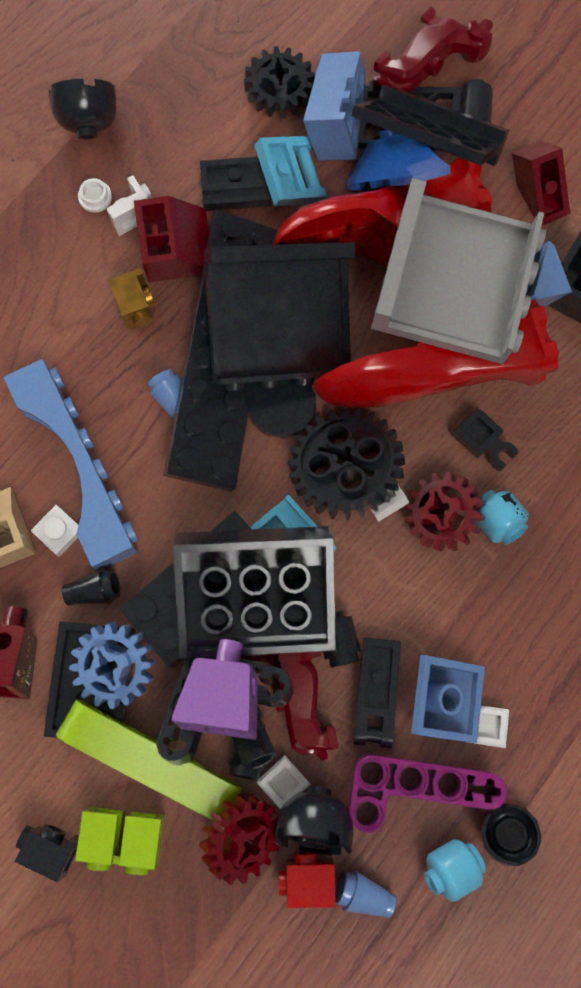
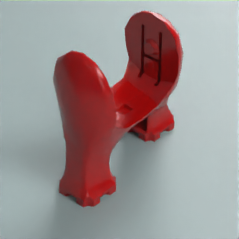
[273,157,559,408]

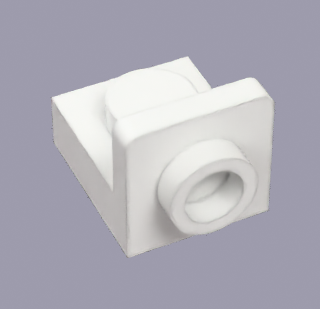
[106,175,153,236]

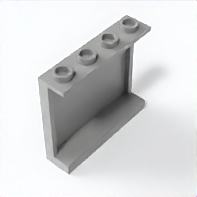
[371,178,546,364]

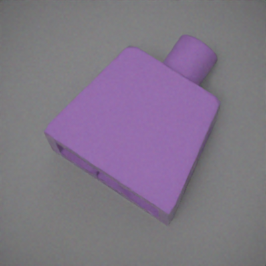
[171,639,258,740]

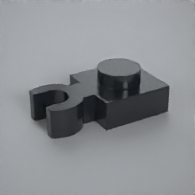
[452,407,519,471]

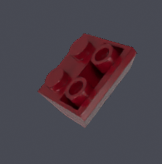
[134,196,209,283]

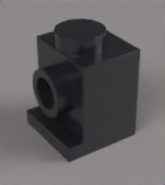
[14,824,79,882]

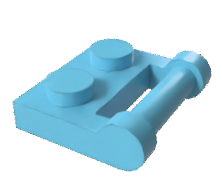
[254,136,328,207]

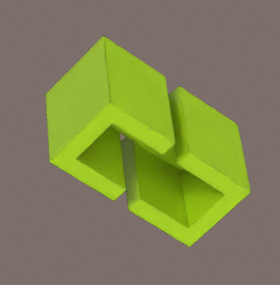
[75,807,166,875]

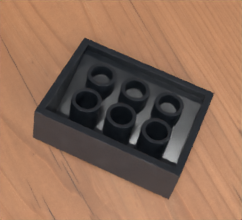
[173,526,336,659]

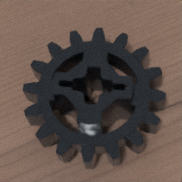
[244,46,315,118]

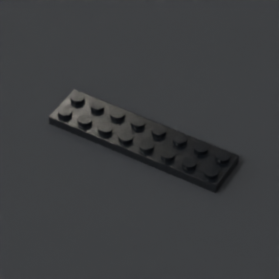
[163,209,278,492]

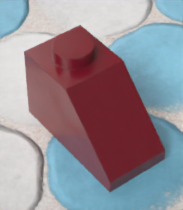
[512,141,570,225]

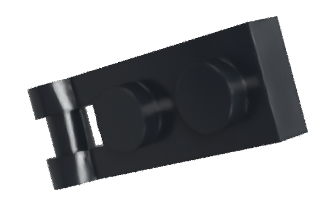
[353,637,401,749]

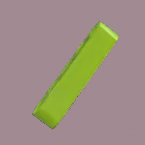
[56,699,242,821]

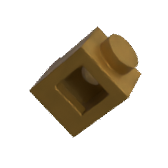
[108,268,155,330]

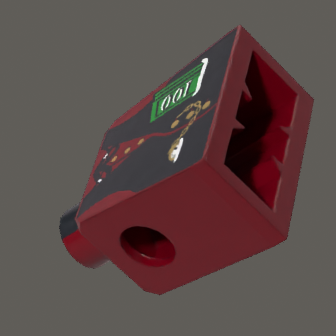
[0,607,37,699]

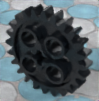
[288,407,406,520]

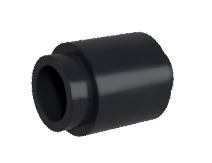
[323,611,361,668]

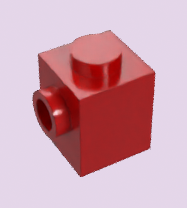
[279,852,336,908]

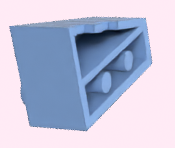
[303,51,366,161]

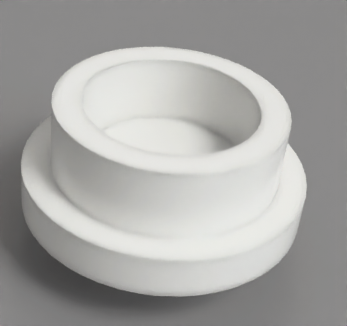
[78,178,112,213]

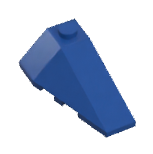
[345,129,450,191]

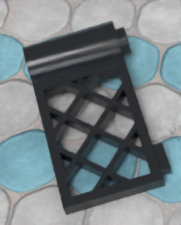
[358,79,493,151]

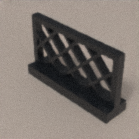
[351,84,510,166]

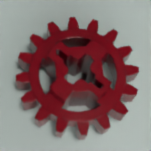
[405,472,486,552]
[199,794,280,885]

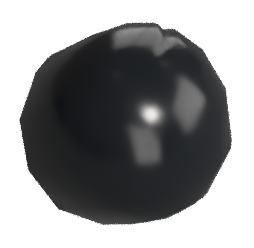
[480,803,542,867]

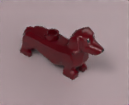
[373,6,493,93]
[241,651,339,761]

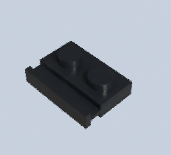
[200,156,270,211]

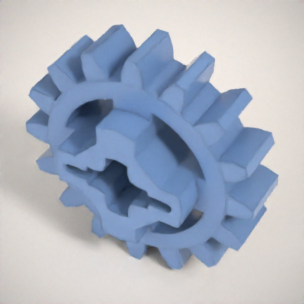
[69,622,156,709]

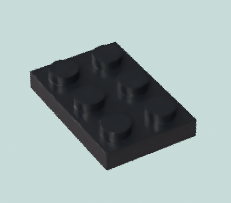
[43,622,136,738]

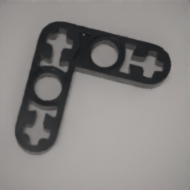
[157,657,294,765]

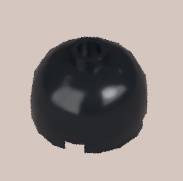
[48,78,116,140]
[274,786,353,855]

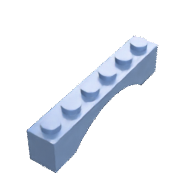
[3,359,139,570]

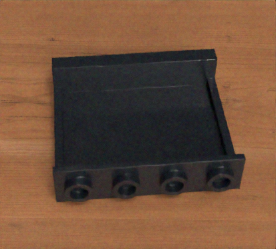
[204,242,355,391]

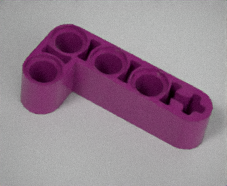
[347,754,507,833]

